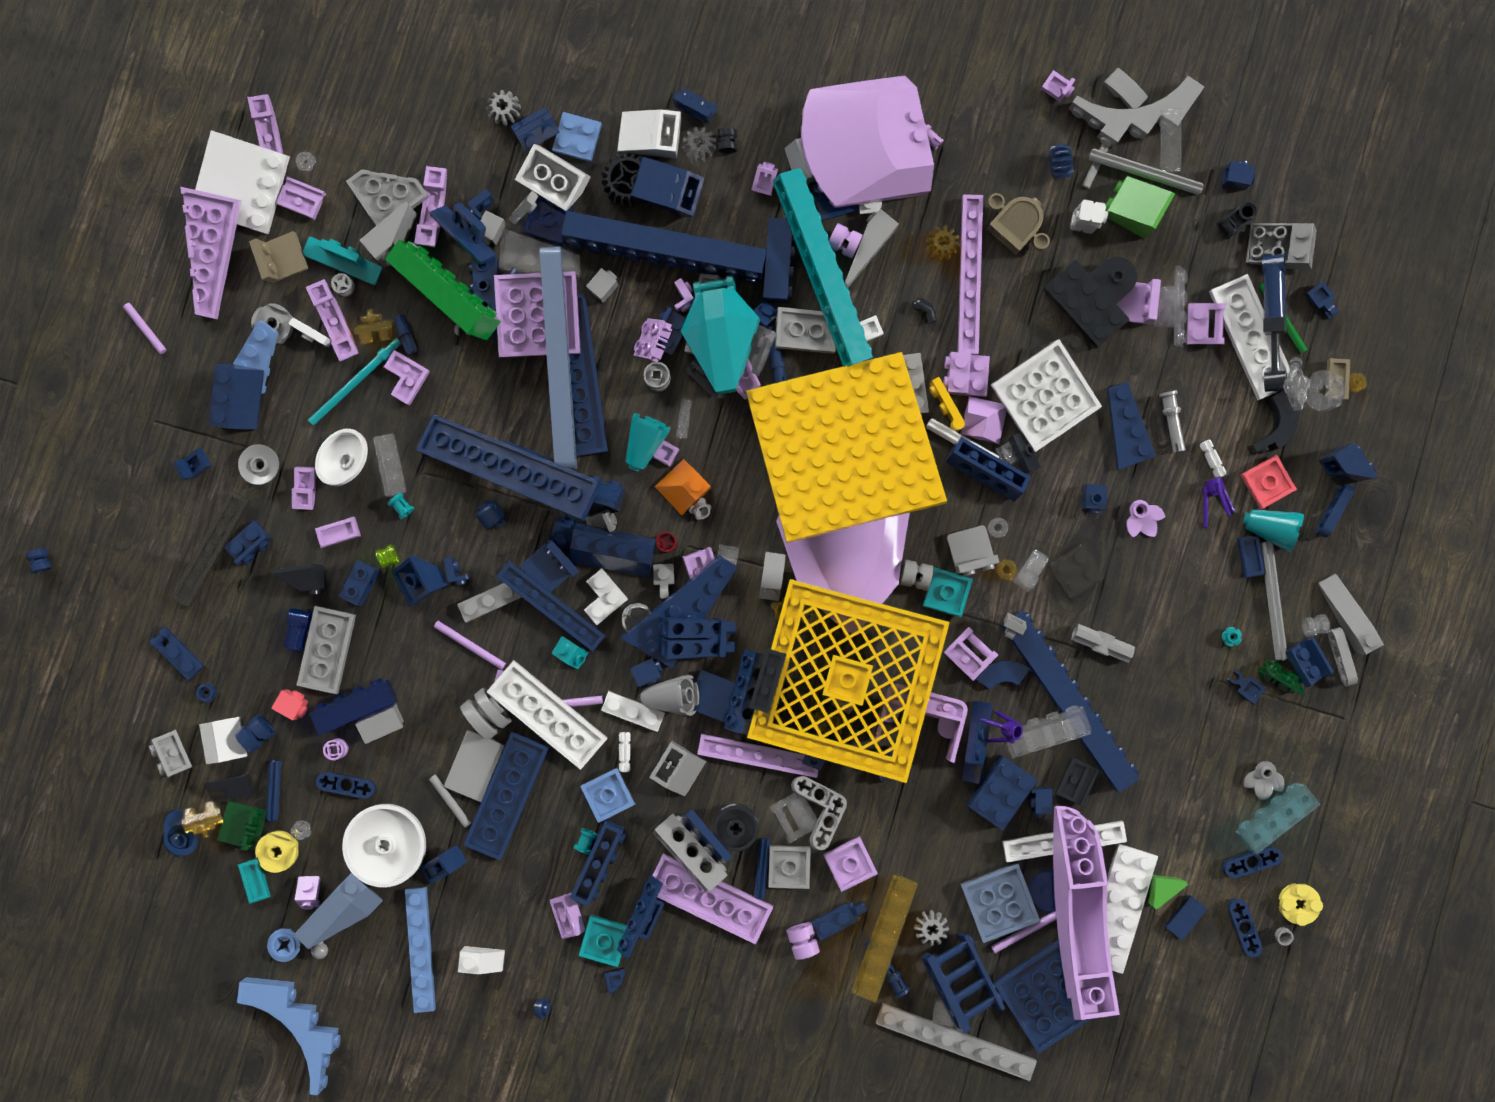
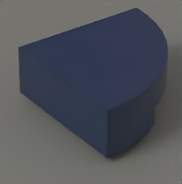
[604,968,625,994]

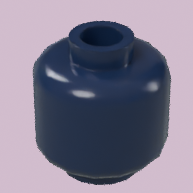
[476,499,506,530]

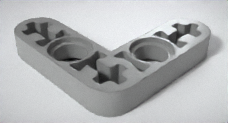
[791,776,847,850]

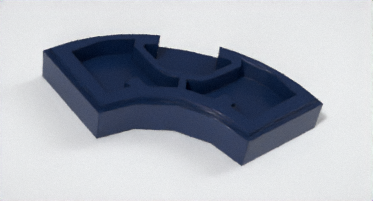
[976,661,1030,690]

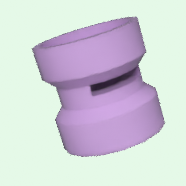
[323,738,349,760]

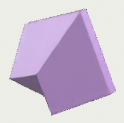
[960,396,1007,444]

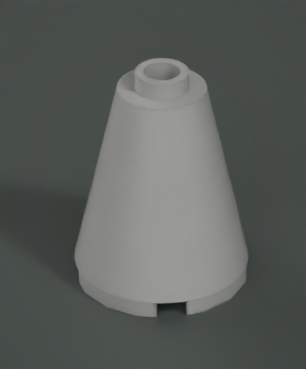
[640,675,699,716]

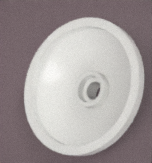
[315,429,368,486]

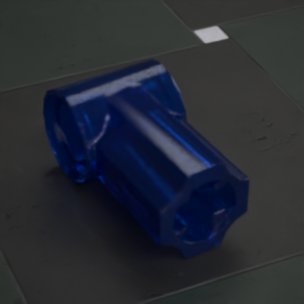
[283,608,313,651]

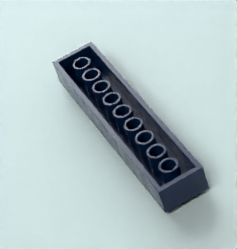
[562,211,766,284]

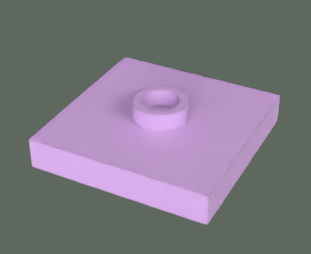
[823,836,878,892]

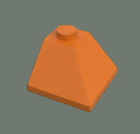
[654,459,711,515]

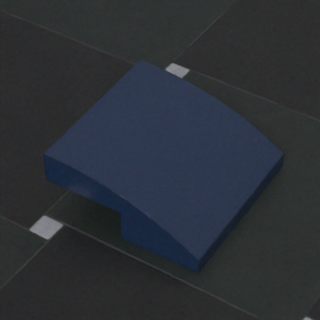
[694,670,736,722]

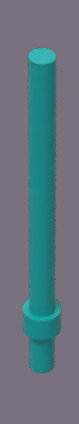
[308,338,402,426]

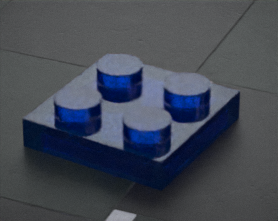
[523,194,574,245]

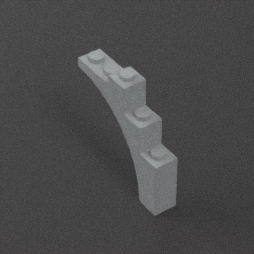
[1068,76,1204,148]

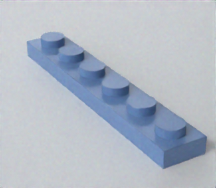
[405,887,436,1013]

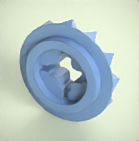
[267,928,301,962]

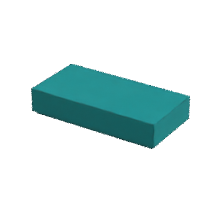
[238,858,271,904]

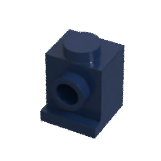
[1029,787,1052,817]

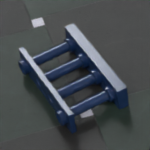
[920,933,1005,1034]

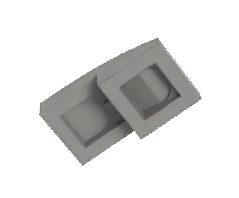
[1103,68,1148,109]

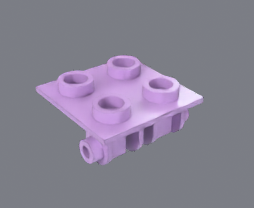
[634,318,672,362]

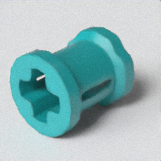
[387,493,415,520]
[574,828,598,855]

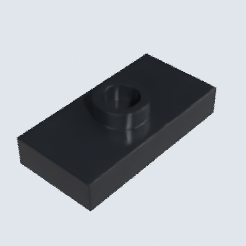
[1008,432,1041,474]

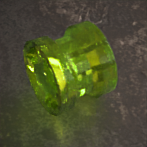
[375,544,399,568]

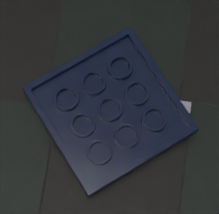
[993,939,1093,1054]

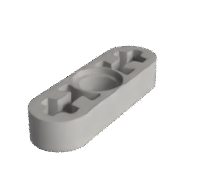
[1328,627,1358,686]

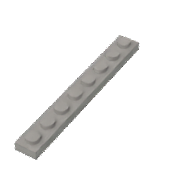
[876,1003,1037,1081]

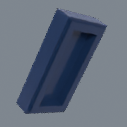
[1237,535,1266,578]
[1165,895,1207,940]

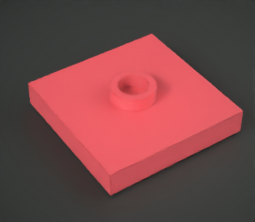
[1240,455,1297,510]

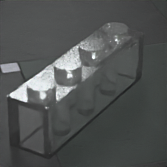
[1005,705,1092,758]

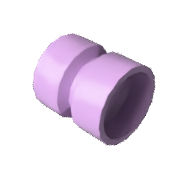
[829,223,863,259]
[786,922,820,960]

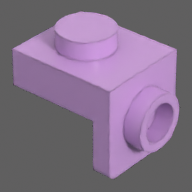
[1041,70,1075,102]
[674,278,694,313]
[295,876,321,910]

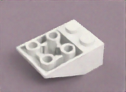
[617,109,681,159]

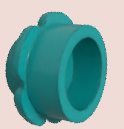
[1222,627,1242,647]

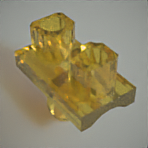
[353,309,394,344]
[181,801,223,838]

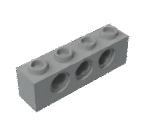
[653,814,727,894]

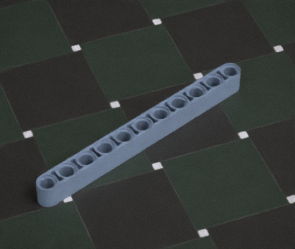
[540,247,577,470]

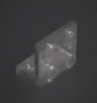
[748,325,777,376]

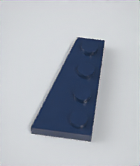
[1107,382,1156,471]

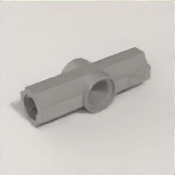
[1071,624,1135,663]

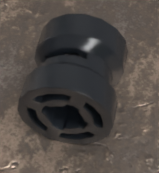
[718,128,737,154]

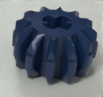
[1049,144,1074,179]

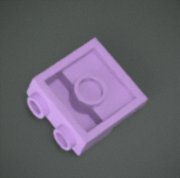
[943,352,990,397]

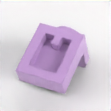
[752,162,778,196]

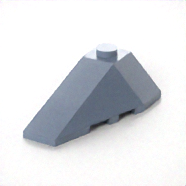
[294,873,383,949]

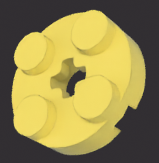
[255,831,298,873]
[1279,883,1323,926]

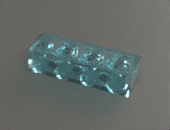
[1235,783,1321,854]

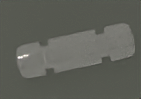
[676,399,692,439]

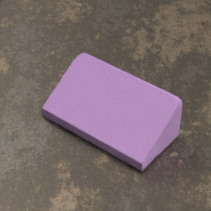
[549,893,585,939]

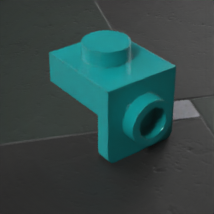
[552,636,588,669]

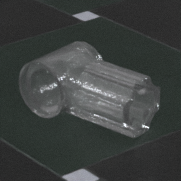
[1012,550,1049,593]

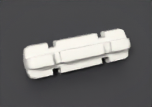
[1200,440,1226,478]
[619,732,630,772]

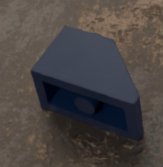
[420,845,467,884]

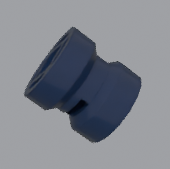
[25,548,52,573]

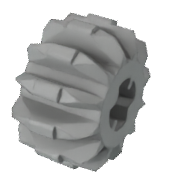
[486,90,521,126]
[914,910,949,946]

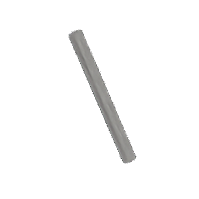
[1089,149,1204,195]
[1261,541,1288,661]

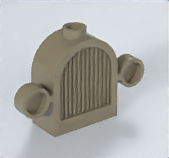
[987,193,1050,255]

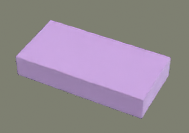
[315,517,361,548]

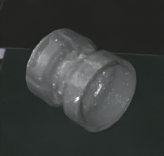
[1302,614,1330,637]

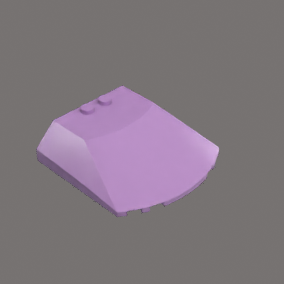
[801,76,934,208]

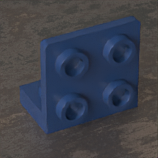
[520,539,579,592]

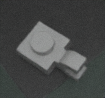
[653,564,675,599]

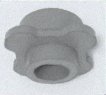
[689,498,711,520]

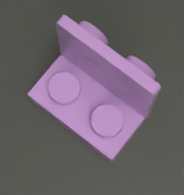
[1117,279,1161,324]

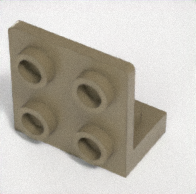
[249,231,308,283]

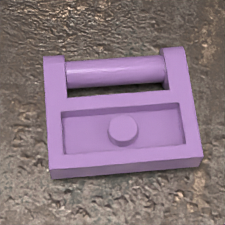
[1186,303,1226,344]
[944,627,998,681]

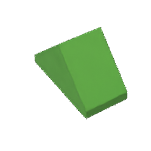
[1148,875,1188,910]

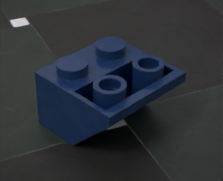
[1319,442,1378,482]

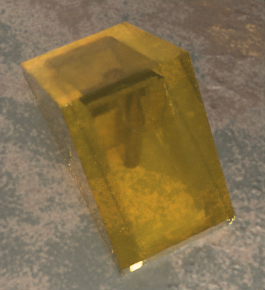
[809,710,843,734]

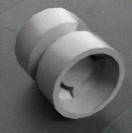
[643,362,671,392]
[899,559,933,591]

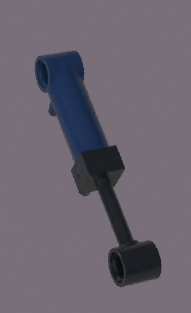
[1262,254,1287,392]

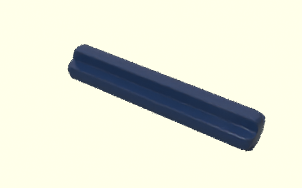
[266,760,282,821]
[754,838,770,899]

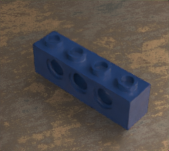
[945,437,1031,502]
[724,649,765,735]

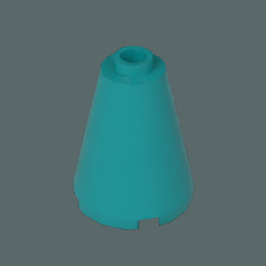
[625,413,671,471]
[1243,509,1304,552]

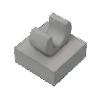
[1004,613,1027,639]

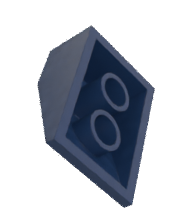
[590,475,625,512]

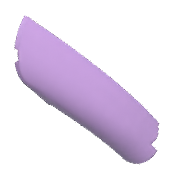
[1053,806,1120,1020]

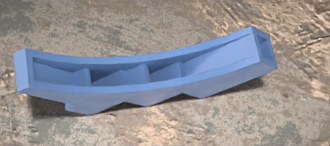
[237,977,341,1095]

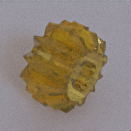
[926,226,960,261]

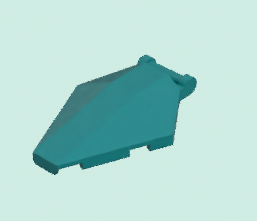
[681,275,760,394]

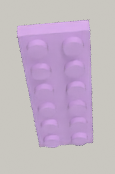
[653,853,773,944]

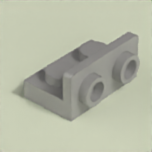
[148,730,192,779]

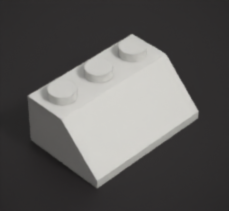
[515,144,591,211]

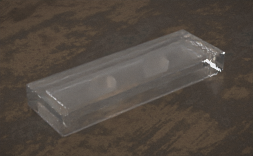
[1161,108,1182,172]
[373,433,407,497]

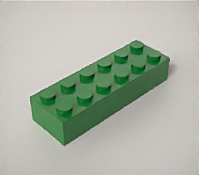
[385,240,501,340]

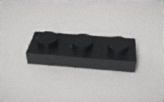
[749,648,787,714]

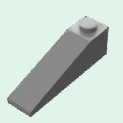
[845,209,899,288]
[1317,574,1384,654]

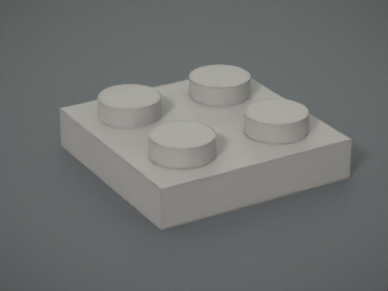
[768,845,811,889]

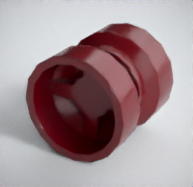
[656,532,677,553]

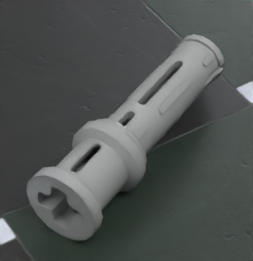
[1159,390,1186,453]

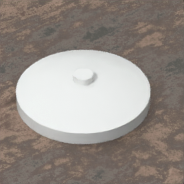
[342,804,426,887]

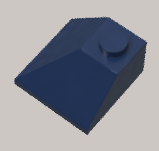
[391,556,448,607]

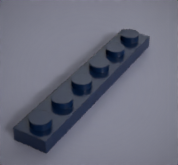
[496,561,605,651]

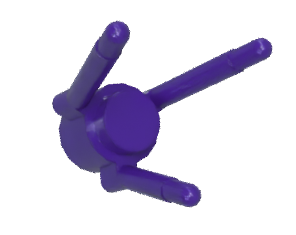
[1202,478,1235,528]
[980,710,1023,744]

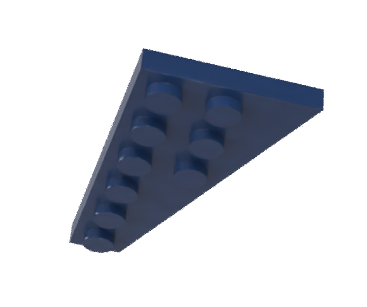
[621,555,737,668]

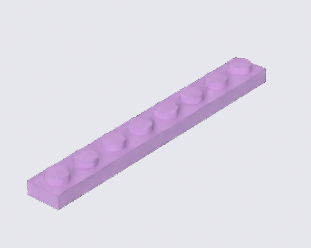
[958,195,983,355]

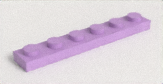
[697,734,818,778]

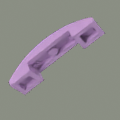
[247,94,285,177]
[414,166,447,247]
[306,279,359,362]

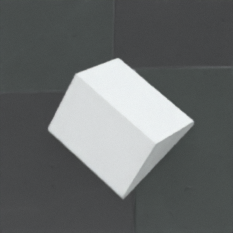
[199,717,247,764]

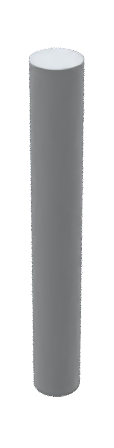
[1082,144,1109,189]
[429,775,471,828]

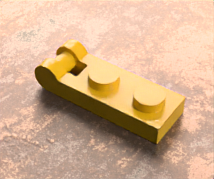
[929,377,965,432]

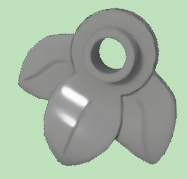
[1244,761,1284,801]

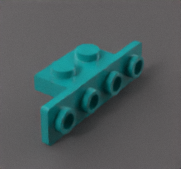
[303,237,383,285]

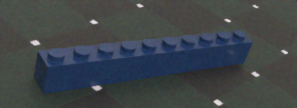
[999,611,1139,793]

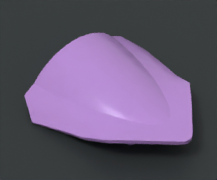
[776,513,910,634]

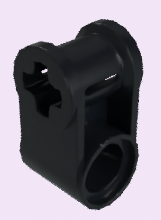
[1216,202,1257,239]

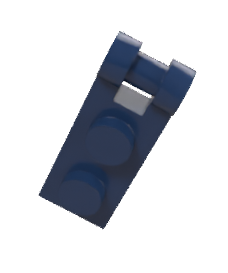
[149,626,205,681]

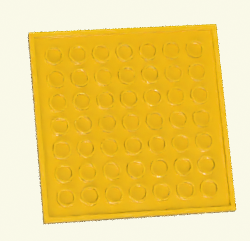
[746,352,947,543]

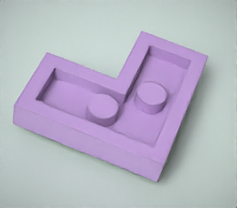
[384,350,430,406]

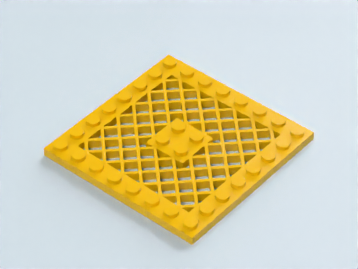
[747,579,950,783]

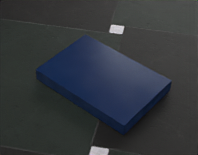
[680,810,732,863]

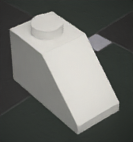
[458,946,505,974]

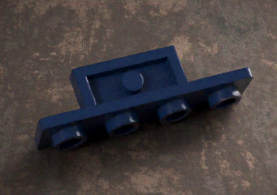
[430,202,496,264]
[962,701,993,784]
[617,875,665,958]

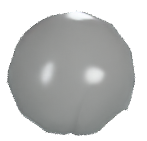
[622,603,651,632]

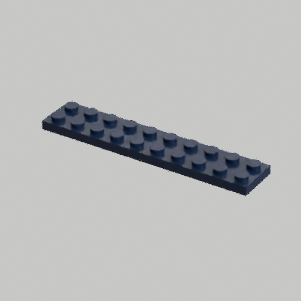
[416,414,602,521]

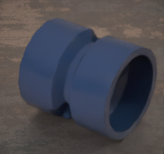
[235,714,275,753]

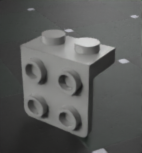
[947,525,999,576]

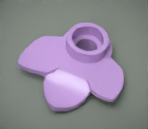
[1126,500,1165,537]

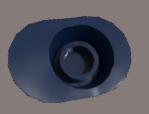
[163,809,197,857]

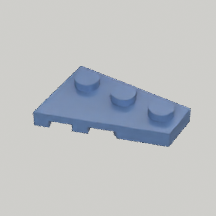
[233,320,278,394]

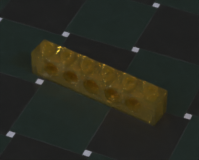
[852,875,918,1003]

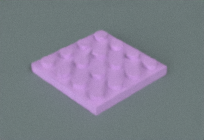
[494,271,581,357]

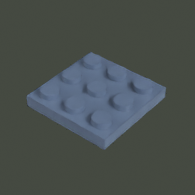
[960,862,1040,943]

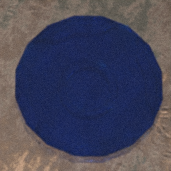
[1029,870,1056,911]

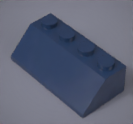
[570,523,656,578]

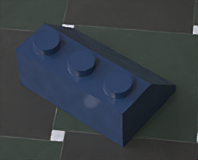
[209,363,264,430]

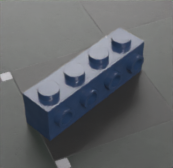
[469,256,500,340]
[570,819,626,906]

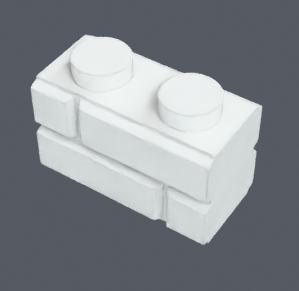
[1070,200,1108,234]

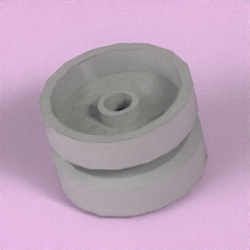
[460,688,511,740]

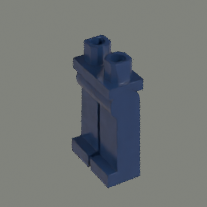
[661,616,736,659]

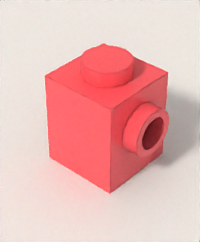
[272,690,309,720]

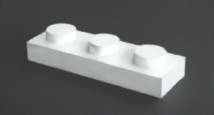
[601,691,665,732]

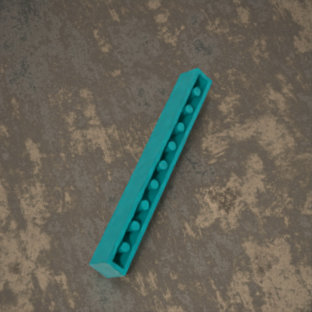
[772,168,873,367]

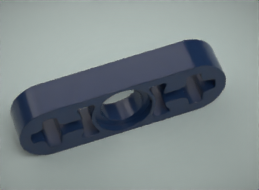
[1315,483,1355,538]
[316,771,377,799]
[1222,846,1282,878]
[1227,898,1262,957]

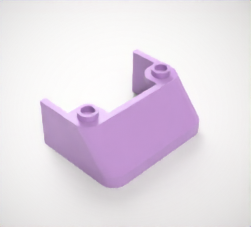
[873,683,968,763]

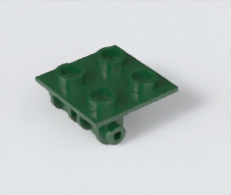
[1257,658,1305,696]
[217,801,266,851]

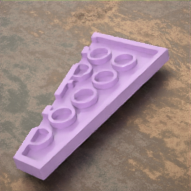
[181,187,241,319]

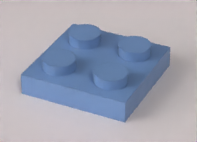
[552,112,602,162]
[580,767,635,823]

